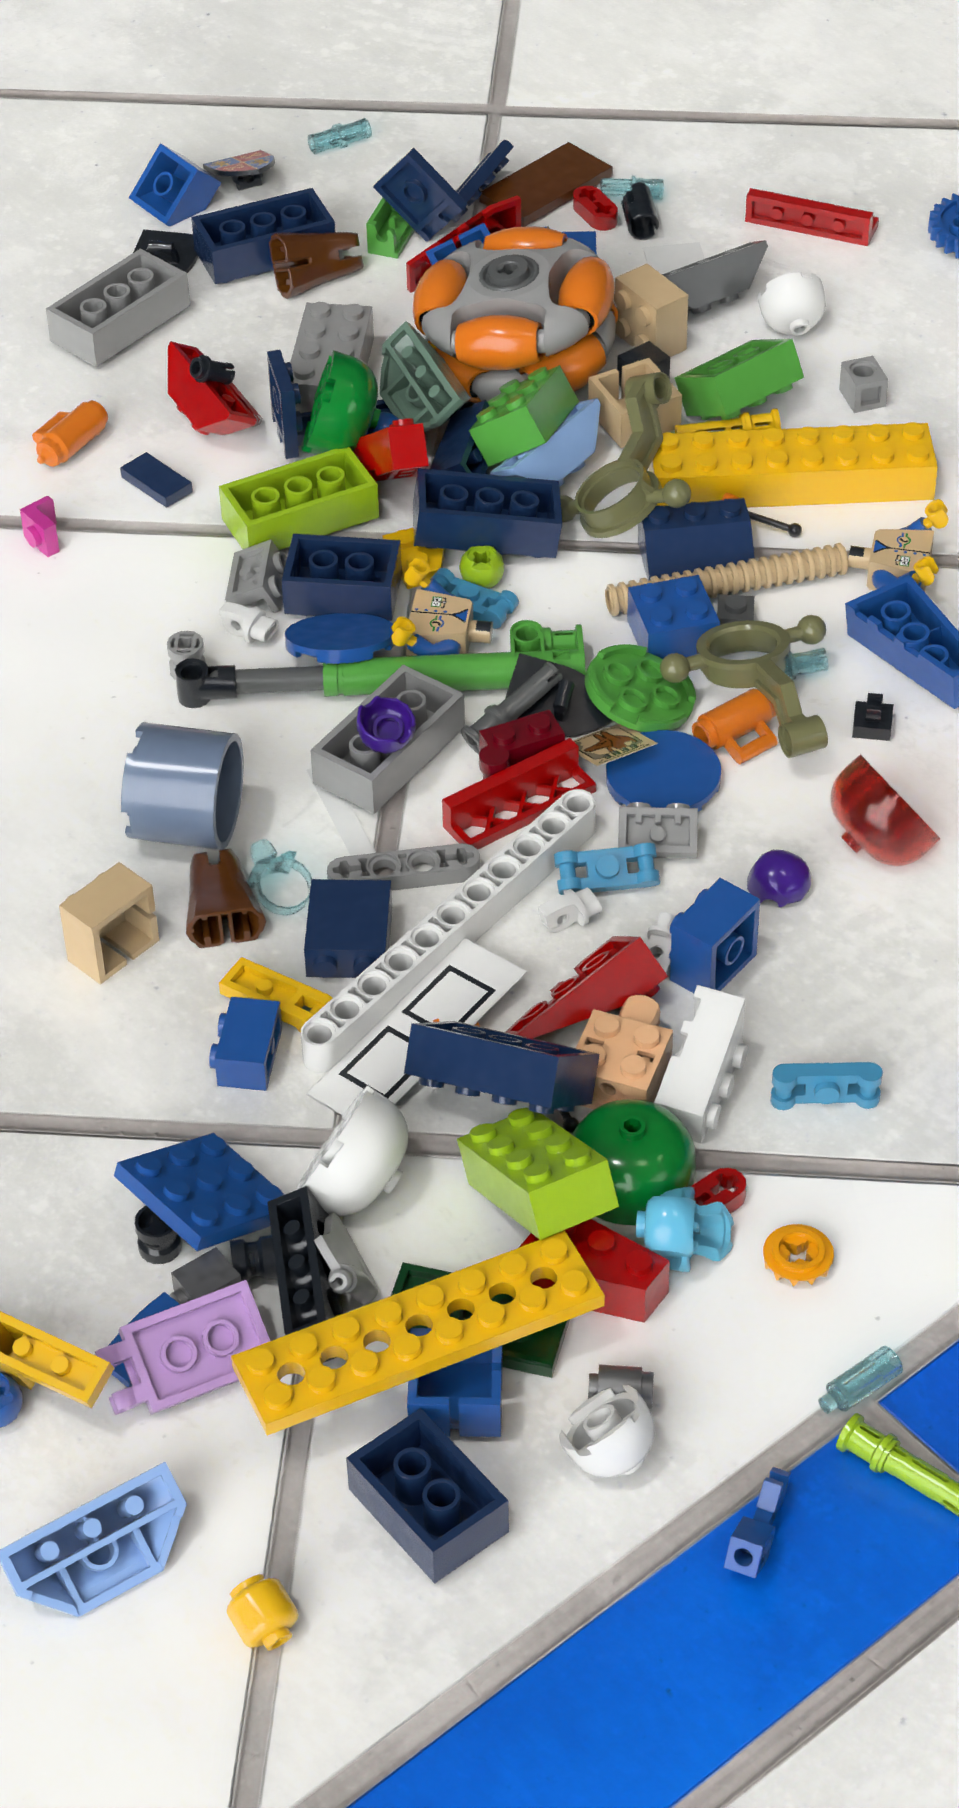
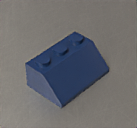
[638,498,755,581]

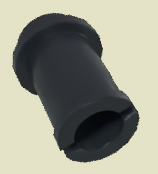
[190,355,235,385]

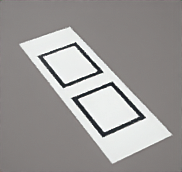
[306,938,527,1115]

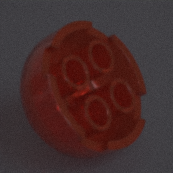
[830,754,940,866]

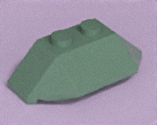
[380,321,471,432]

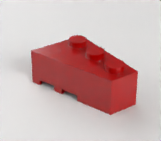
[353,418,429,482]
[518,1219,670,1323]

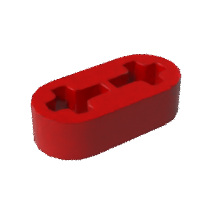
[573,186,618,231]
[690,1168,746,1214]

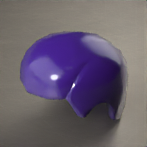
[357,696,416,754]
[747,849,811,908]

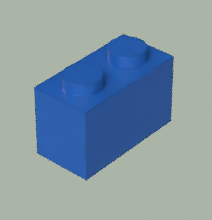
[209,997,282,1091]

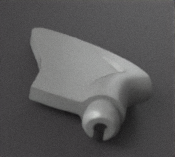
[313,1213,378,1305]

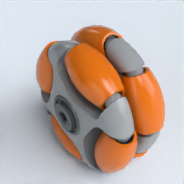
[413,226,618,403]

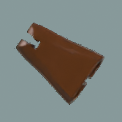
[269,232,364,299]
[186,848,266,948]

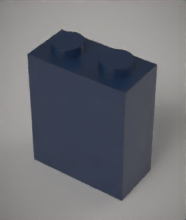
[304,879,393,978]

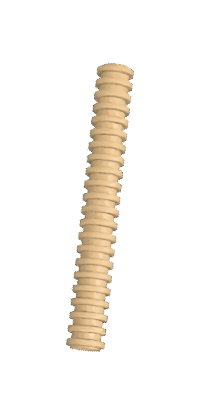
[605,543,849,616]

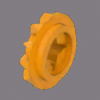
[763,1224,834,1287]

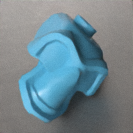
[636,1187,734,1272]

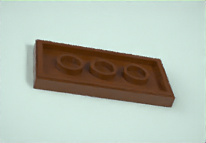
[479,142,613,227]

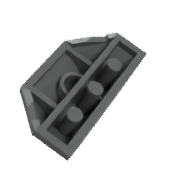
[662,240,768,314]

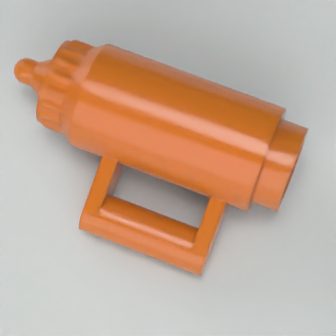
[32,400,108,467]
[692,688,778,764]

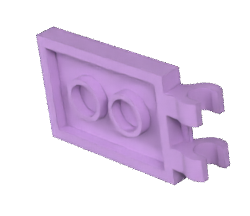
[94,1280,270,1415]

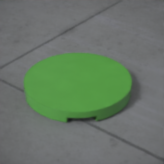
[585,644,696,732]

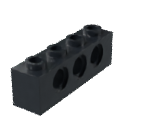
[267,1186,344,1362]

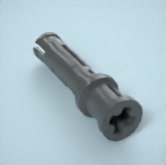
[461,662,563,754]

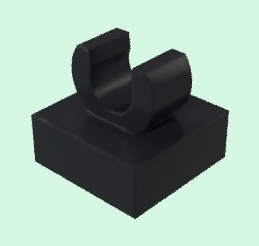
[852,693,894,741]

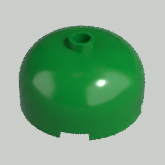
[302,350,381,455]
[572,1099,696,1226]

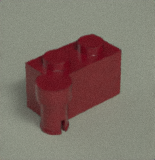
[479,709,565,779]

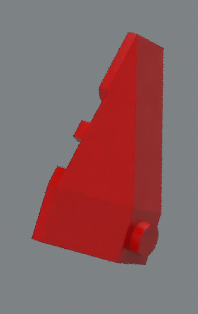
[406,195,521,293]
[506,936,668,1039]

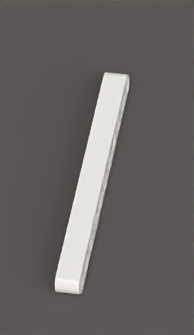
[301,789,596,1073]

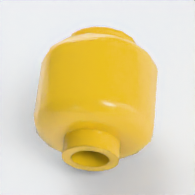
[226,1574,299,1651]

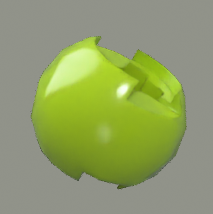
[459,546,505,588]

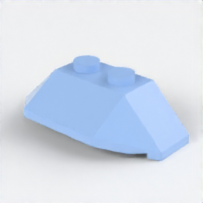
[490,398,601,487]
[0,1462,187,1617]

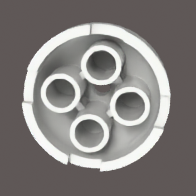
[297,1086,408,1216]

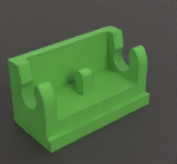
[366,198,415,259]

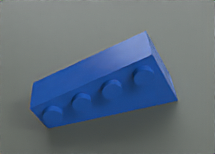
[845,575,959,709]

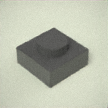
[717,594,755,625]

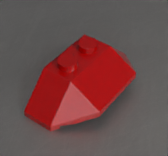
[168,341,263,436]

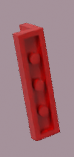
[745,188,879,246]
[442,738,596,849]

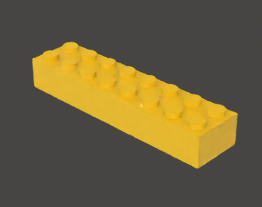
[649,422,938,508]

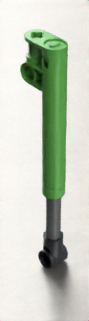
[175,620,586,708]

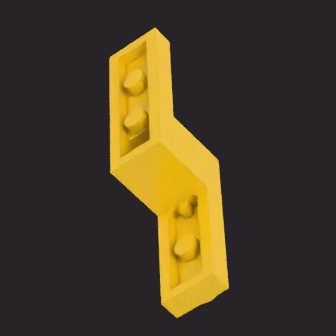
[0,1311,114,1409]

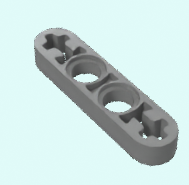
[327,844,480,890]

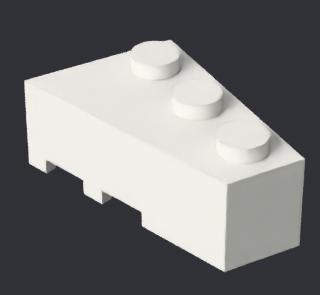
[654,985,748,1144]

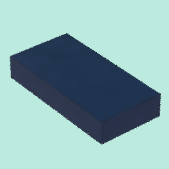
[120,452,193,508]

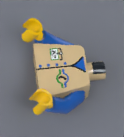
[848,499,948,592]
[391,557,493,656]

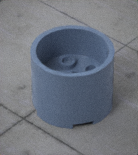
[121,722,244,850]

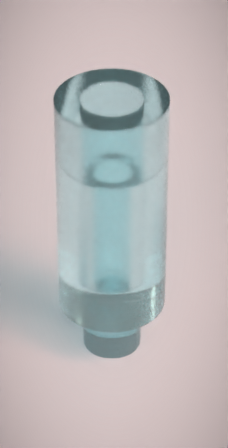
[818,1345,903,1414]

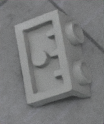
[225,539,287,612]
[618,802,698,858]

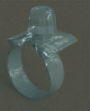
[248,839,312,916]

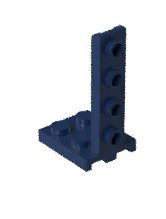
[373,140,514,242]
[267,349,392,459]

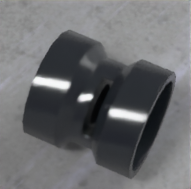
[134,1206,182,1264]
[230,1235,277,1283]

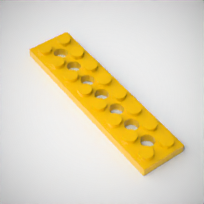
[231,1231,605,1436]

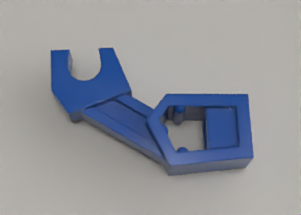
[724,1467,791,1578]

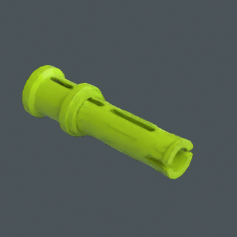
[836,1413,959,1517]

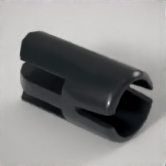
[621,182,659,240]

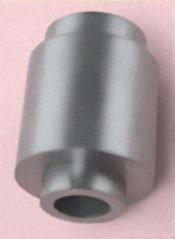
[588,1364,654,1409]

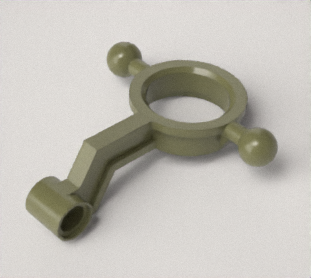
[560,372,691,538]
[660,615,828,758]

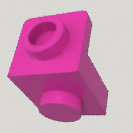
[20,496,60,557]

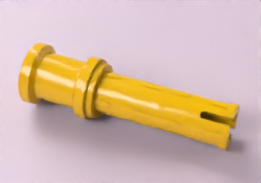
[675,408,781,433]

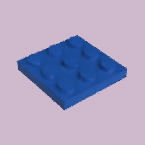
[114,1133,285,1251]

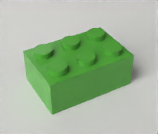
[674,339,804,420]
[469,365,579,467]

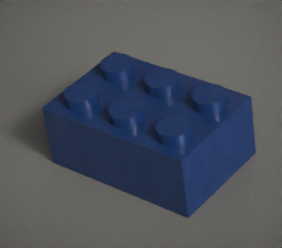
[282,534,402,621]
[346,1408,509,1584]

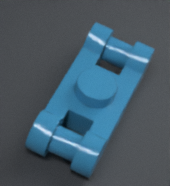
[432,568,519,629]
[554,843,660,895]
[770,1062,883,1110]

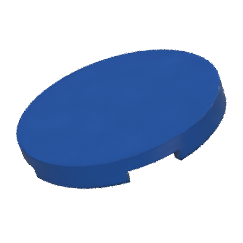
[285,613,395,664]
[606,730,721,812]

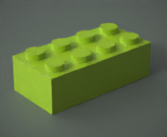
[219,447,379,550]
[457,1108,619,1240]

